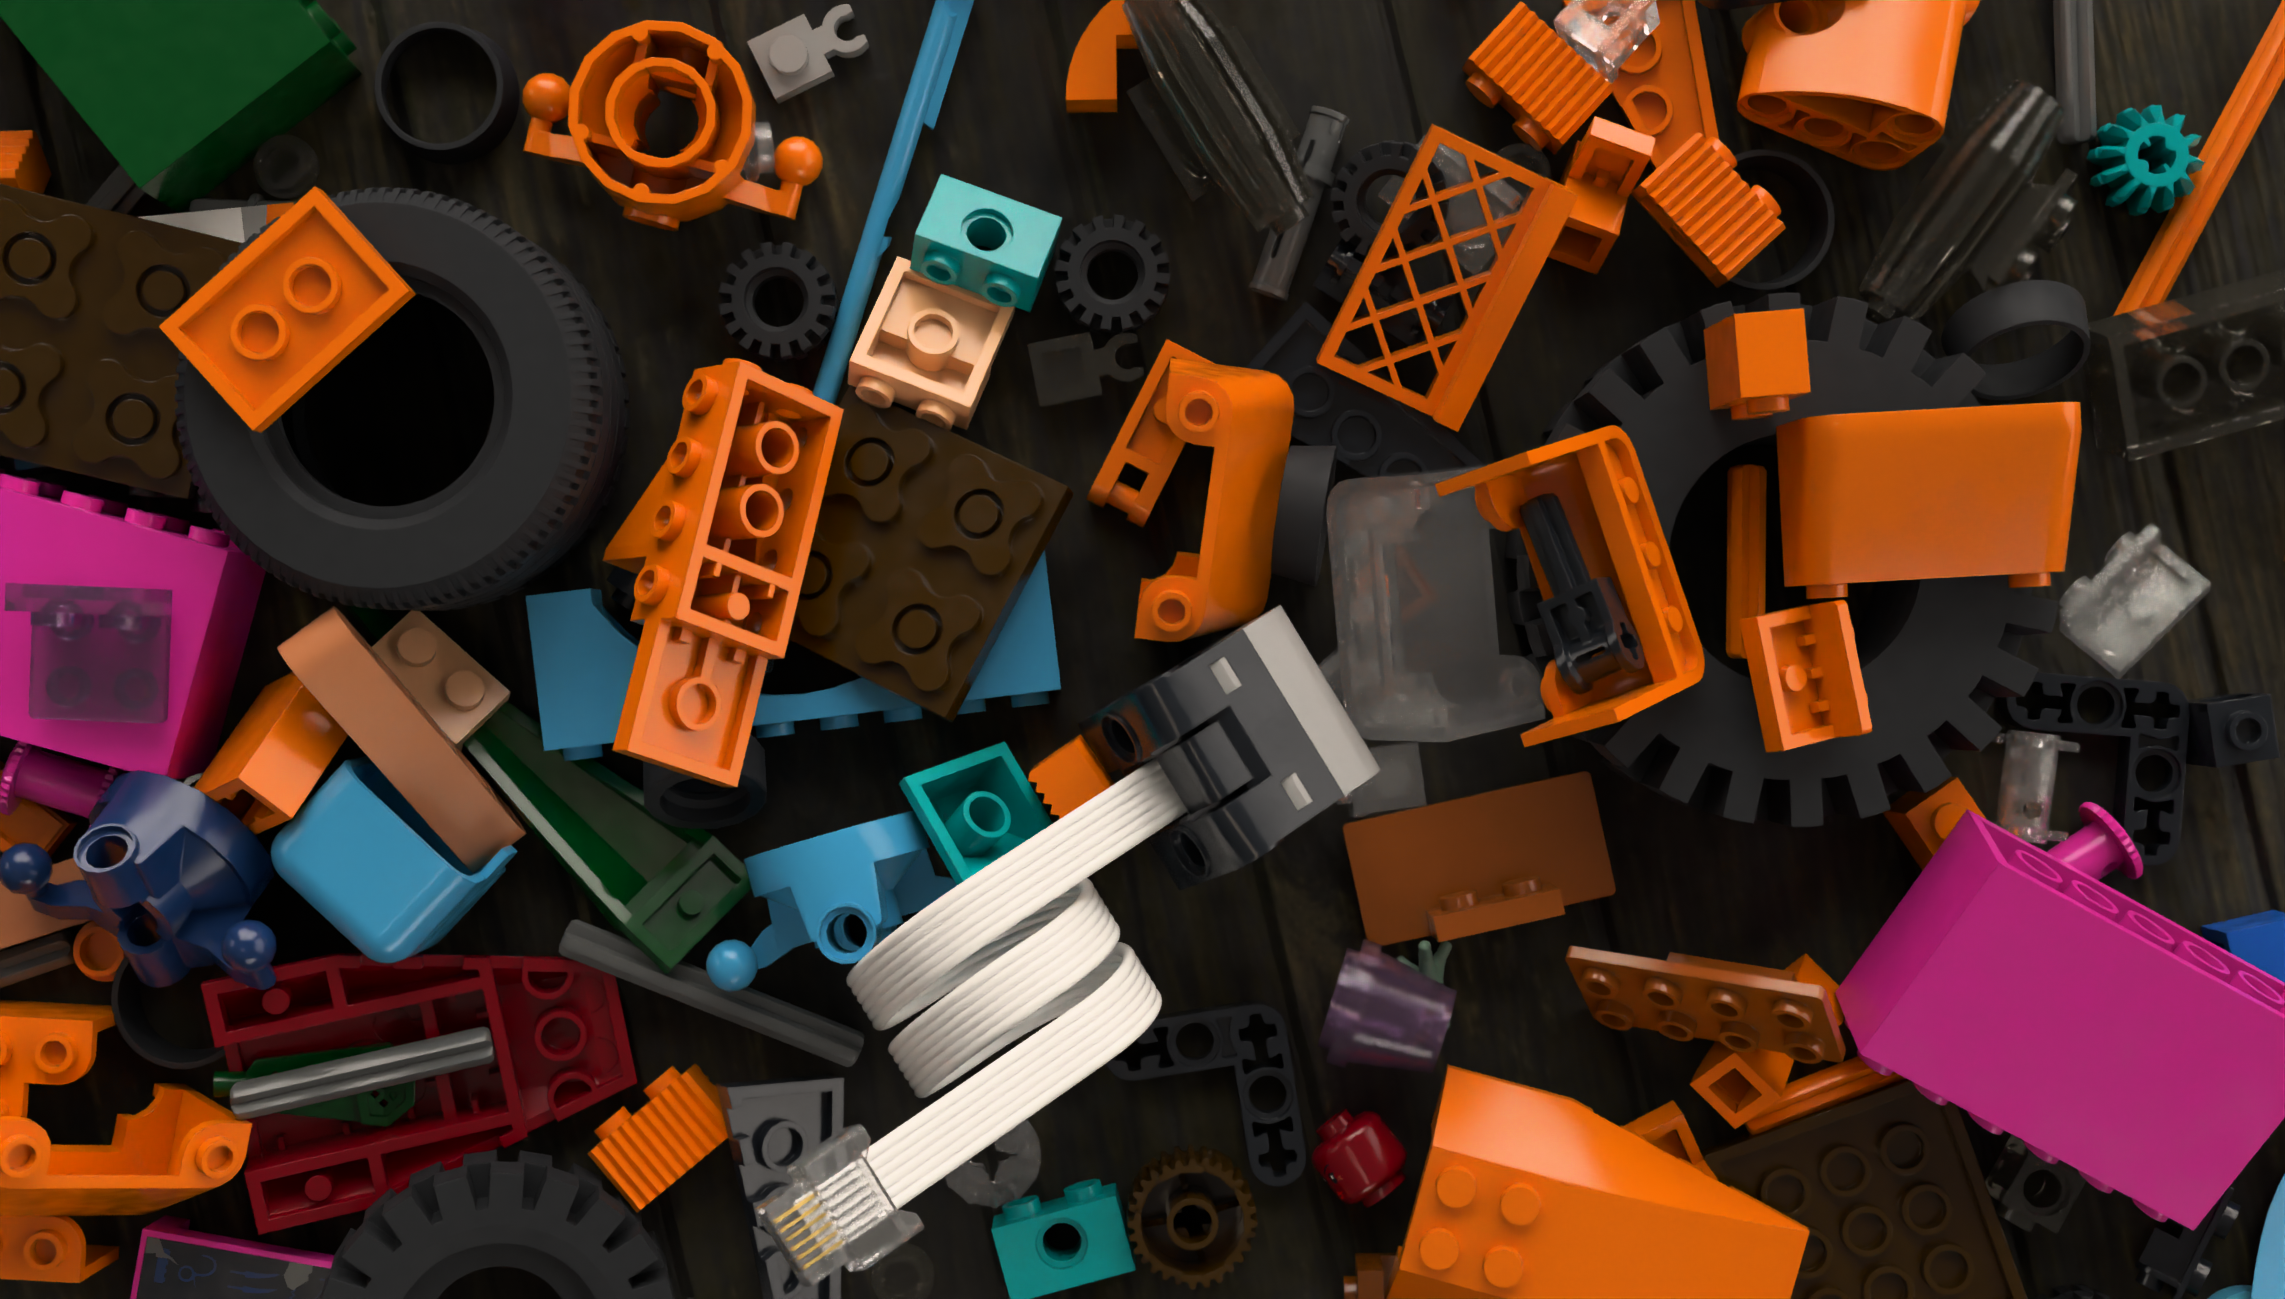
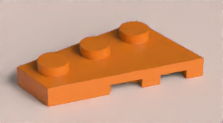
[1562,0,1719,171]

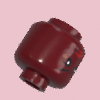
[1312,1108,1407,1208]

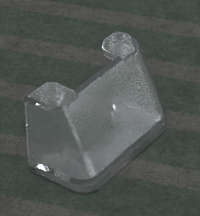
[1326,464,1545,742]

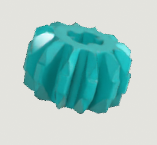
[2086,105,2206,216]

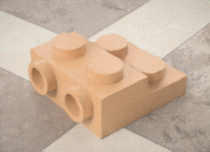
[848,256,1015,431]

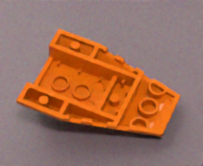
[1384,1064,1810,1299]

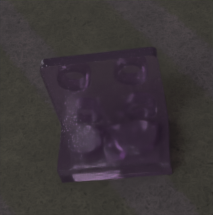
[4,583,173,723]

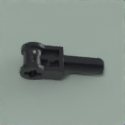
[1520,493,1645,695]

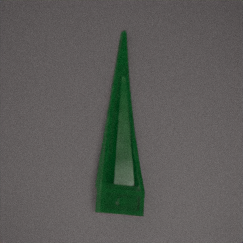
[345,605,751,975]

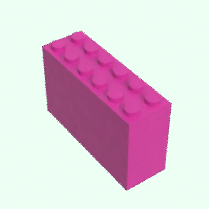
[0,468,266,779]
[1835,809,2285,1231]

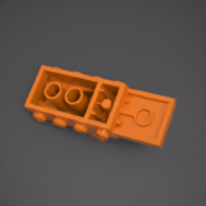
[603,358,844,787]

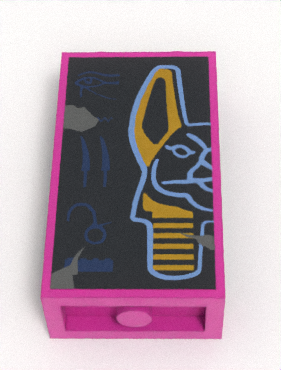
[130,1215,334,1299]

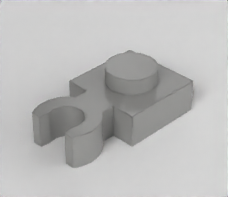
[747,4,869,104]

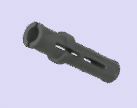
[1248,106,1350,301]

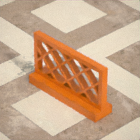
[1316,124,1579,432]

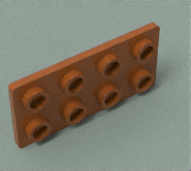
[1342,771,1616,948]
[1565,946,1846,1064]

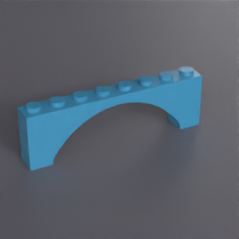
[526,550,1061,761]

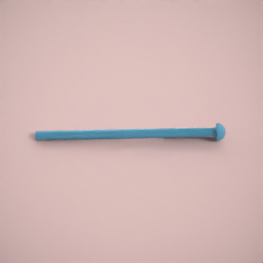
[813,0,974,405]

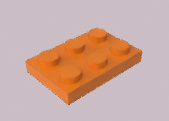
[159,186,416,433]

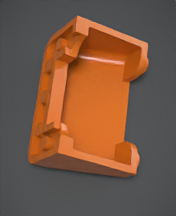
[1134,358,1294,642]
[1776,402,2082,599]
[0,1083,252,1216]

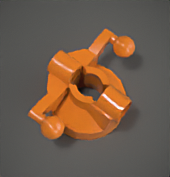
[522,20,823,231]

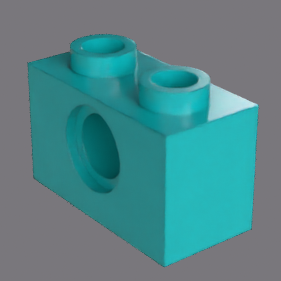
[910,174,1062,312]
[991,1179,1136,1299]

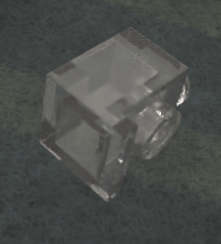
[1553,0,1660,83]

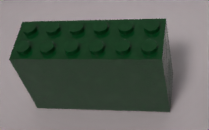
[0,0,362,213]

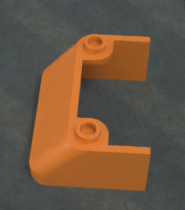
[1435,425,1705,747]

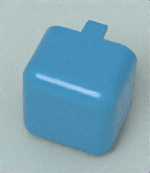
[271,756,518,963]

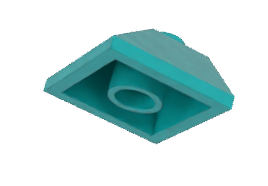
[899,741,1053,885]

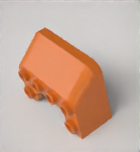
[0,1000,119,1283]

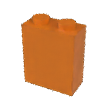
[193,672,348,835]

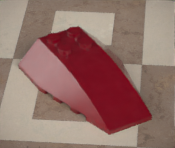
[201,953,637,1235]

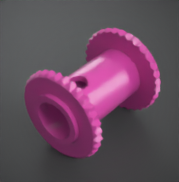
[0,741,130,827]
[2047,802,2143,880]

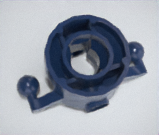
[0,770,277,990]

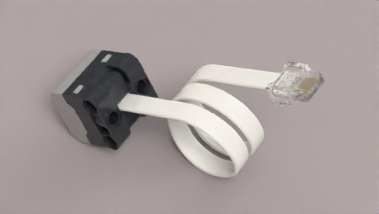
[755,605,1381,1287]

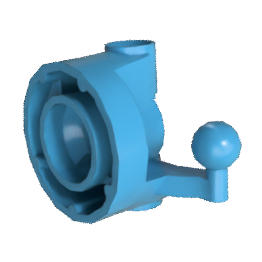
[706,811,957,992]

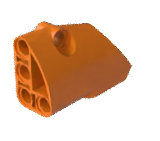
[1737,0,1981,171]

